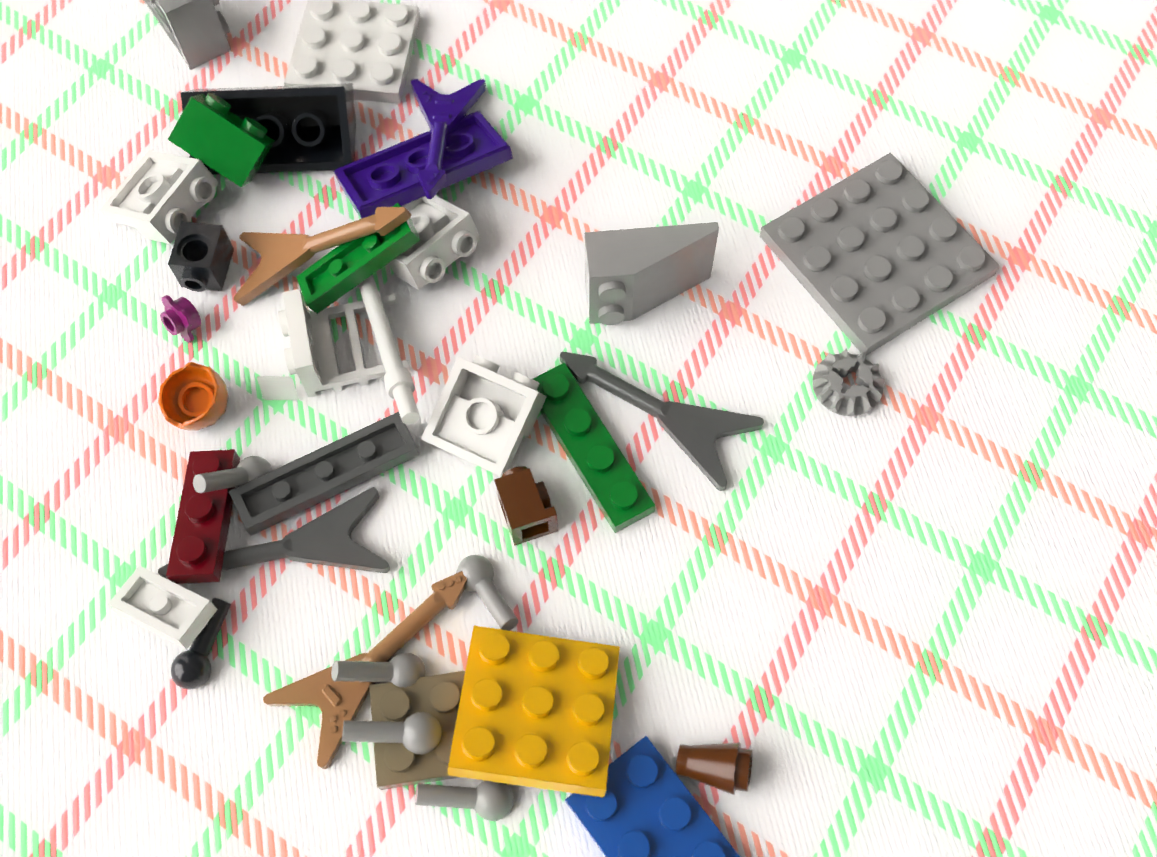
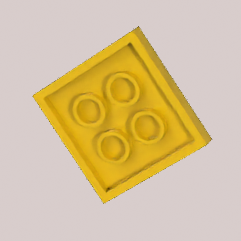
[448,626,620,798]

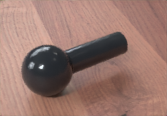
[170,598,231,690]

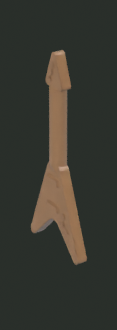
[234,207,412,306]
[263,571,468,769]

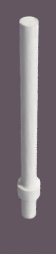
[358,275,420,424]

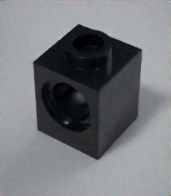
[168,221,234,292]

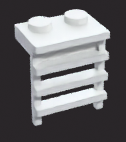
[278,289,411,398]

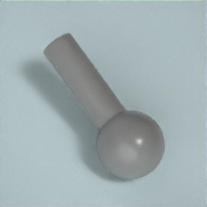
[193,456,272,493]
[456,554,518,631]
[331,653,426,687]
[342,712,442,754]
[415,781,514,821]

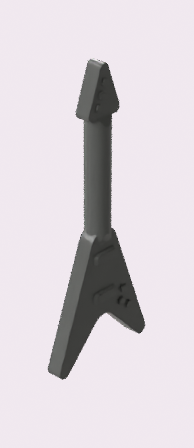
[560,351,764,491]
[158,487,390,579]

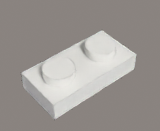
[108,565,218,650]

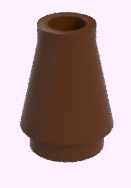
[676,742,753,795]

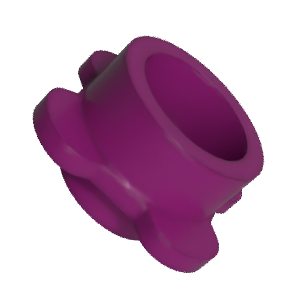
[160,295,201,343]

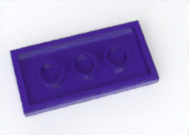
[334,111,513,219]

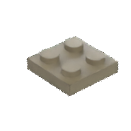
[369,671,465,790]

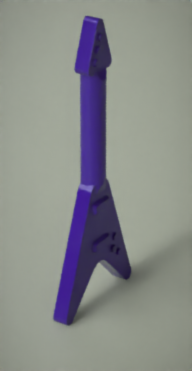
[411,79,486,199]

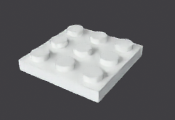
[284,0,421,104]

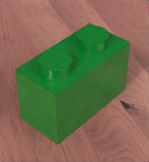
[167,93,275,187]

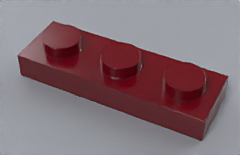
[166,449,240,584]

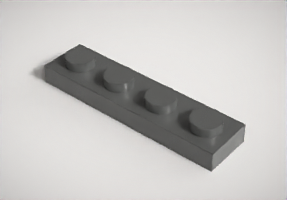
[229,411,420,536]

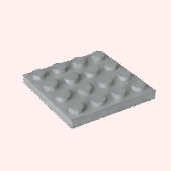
[759,152,1000,356]

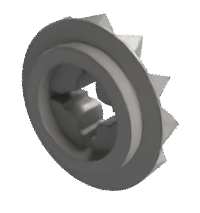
[812,348,886,416]

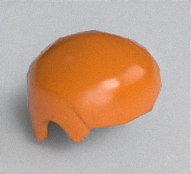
[158,362,229,431]

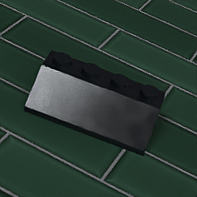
[180,83,356,175]

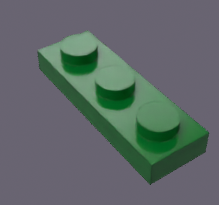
[296,203,420,314]

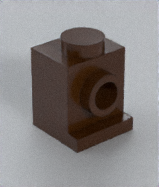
[494,466,558,546]

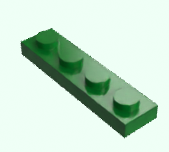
[532,362,656,533]

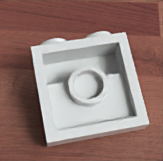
[100,150,219,244]
[389,195,481,290]
[421,355,547,476]

